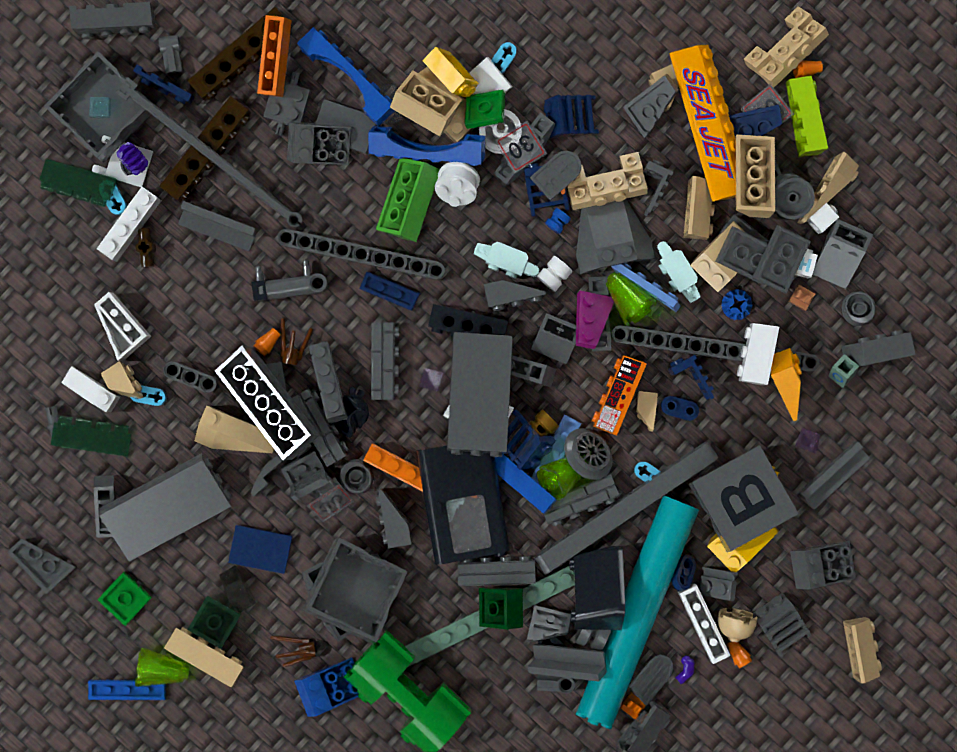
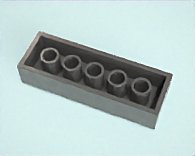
[215,346,320,460]

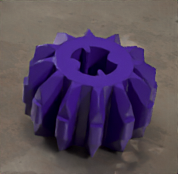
[116,142,148,175]

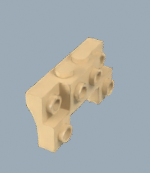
[744,6,829,88]
[567,152,648,210]

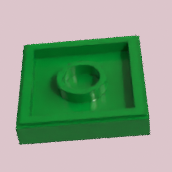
[465,89,505,129]
[97,571,152,626]

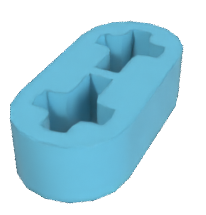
[491,42,516,74]
[99,180,127,215]
[130,385,167,406]
[634,462,661,482]

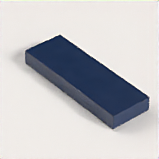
[359,272,420,311]

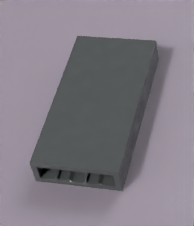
[447,332,512,457]
[99,453,232,561]

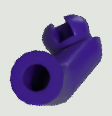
[675,655,695,685]

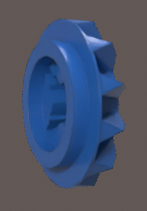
[722,289,753,320]

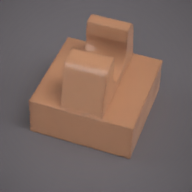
[788,285,815,311]

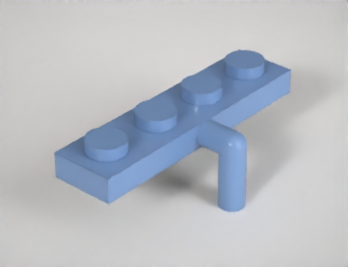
[611,263,681,312]

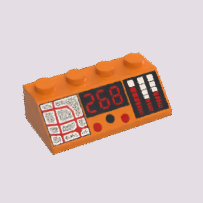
[591,355,646,436]

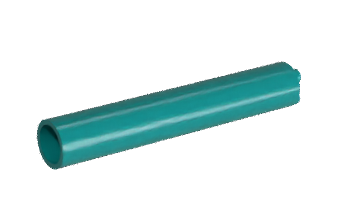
[576,496,699,729]

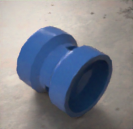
[545,208,571,234]

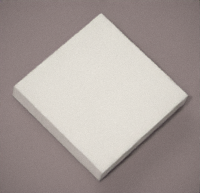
[470,57,512,95]

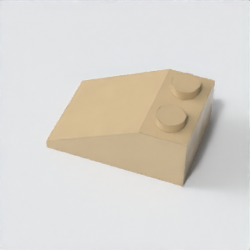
[690,221,745,292]

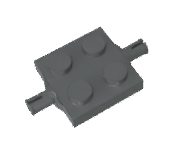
[263,72,311,136]

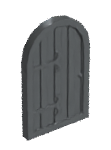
[530,151,582,201]
[629,655,673,706]

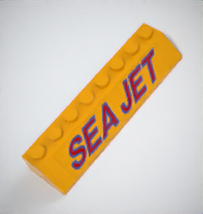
[669,45,736,202]

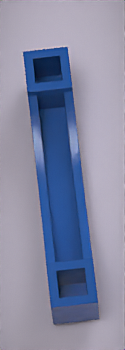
[297,27,395,127]
[368,126,486,166]

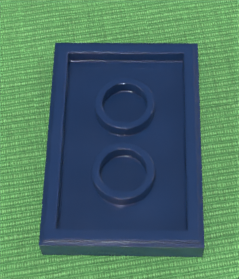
[228,525,293,574]

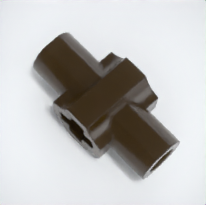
[135,228,156,268]

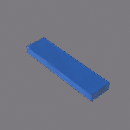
[495,454,557,514]
[88,680,166,700]

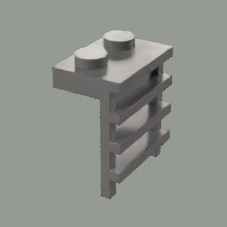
[643,160,673,217]
[281,450,329,501]
[753,593,811,657]

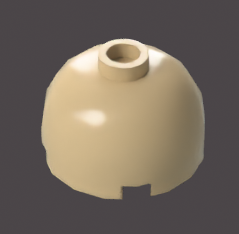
[718,608,758,642]

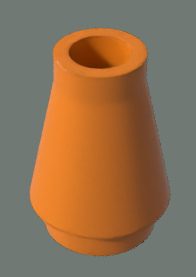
[793,60,823,78]
[253,328,281,356]
[726,641,752,669]

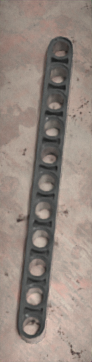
[611,326,820,372]
[534,441,718,574]

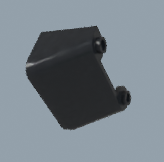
[569,546,625,630]

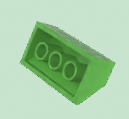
[376,158,440,242]

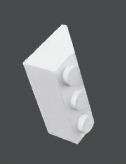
[737,323,779,385]

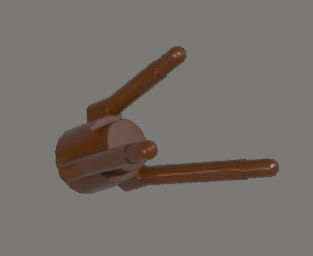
[281,318,313,365]
[270,636,316,667]

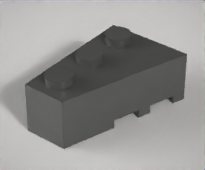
[841,330,915,366]

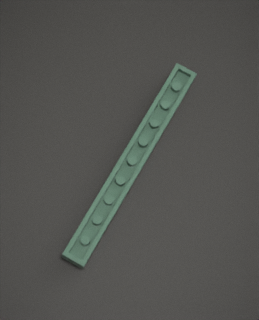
[405,566,575,667]

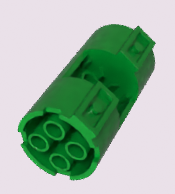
[344,630,472,752]

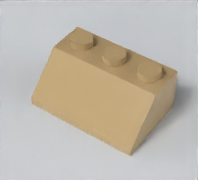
[390,71,463,136]
[683,176,714,240]
[843,617,882,684]

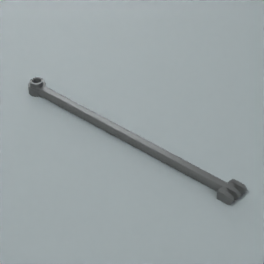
[116,77,302,227]

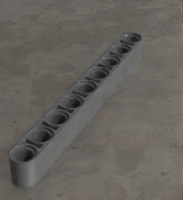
[277,229,445,280]

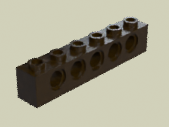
[187,7,292,101]
[159,96,251,203]

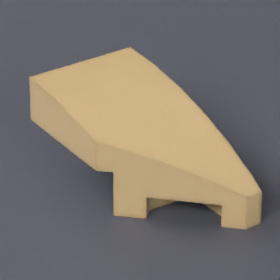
[636,391,658,432]

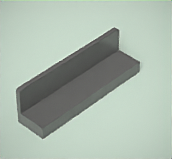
[178,201,257,251]
[798,441,869,509]
[528,644,607,681]

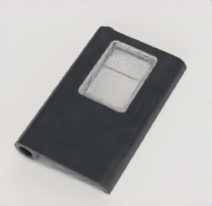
[416,445,510,565]

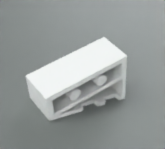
[94,292,151,362]

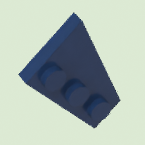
[133,64,194,105]
[729,105,783,138]

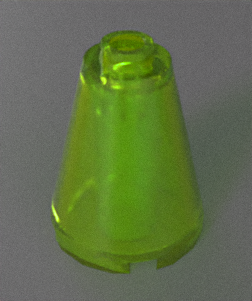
[606,272,657,326]
[537,456,586,500]
[135,648,189,687]

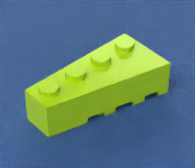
[786,76,828,158]

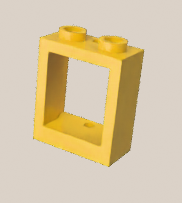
[423,47,479,97]

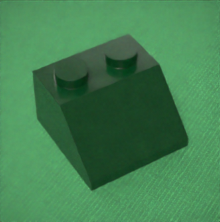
[479,587,523,630]

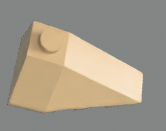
[797,152,859,224]
[195,406,274,453]

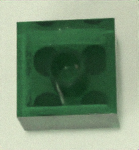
[187,595,242,649]

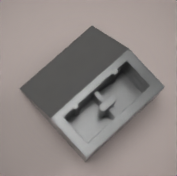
[531,313,576,364]

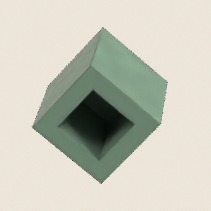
[828,354,859,388]

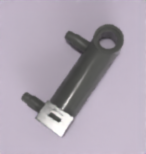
[251,260,329,302]

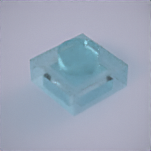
[89,97,111,118]

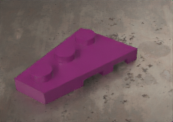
[576,290,615,349]

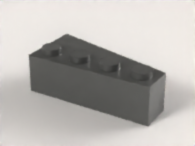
[69,2,156,39]

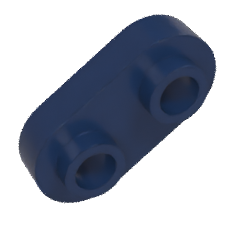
[661,396,699,421]
[672,555,696,591]

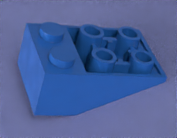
[294,657,359,717]

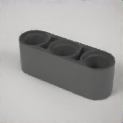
[163,361,219,393]

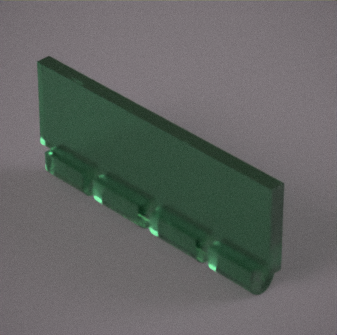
[39,159,117,207]
[50,415,132,457]

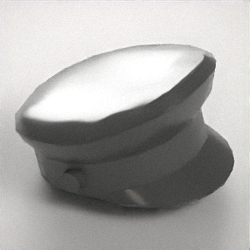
[842,291,876,326]
[339,459,373,494]

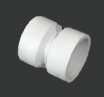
[537,256,573,292]

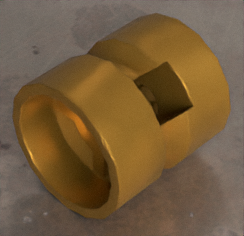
[527,409,559,437]

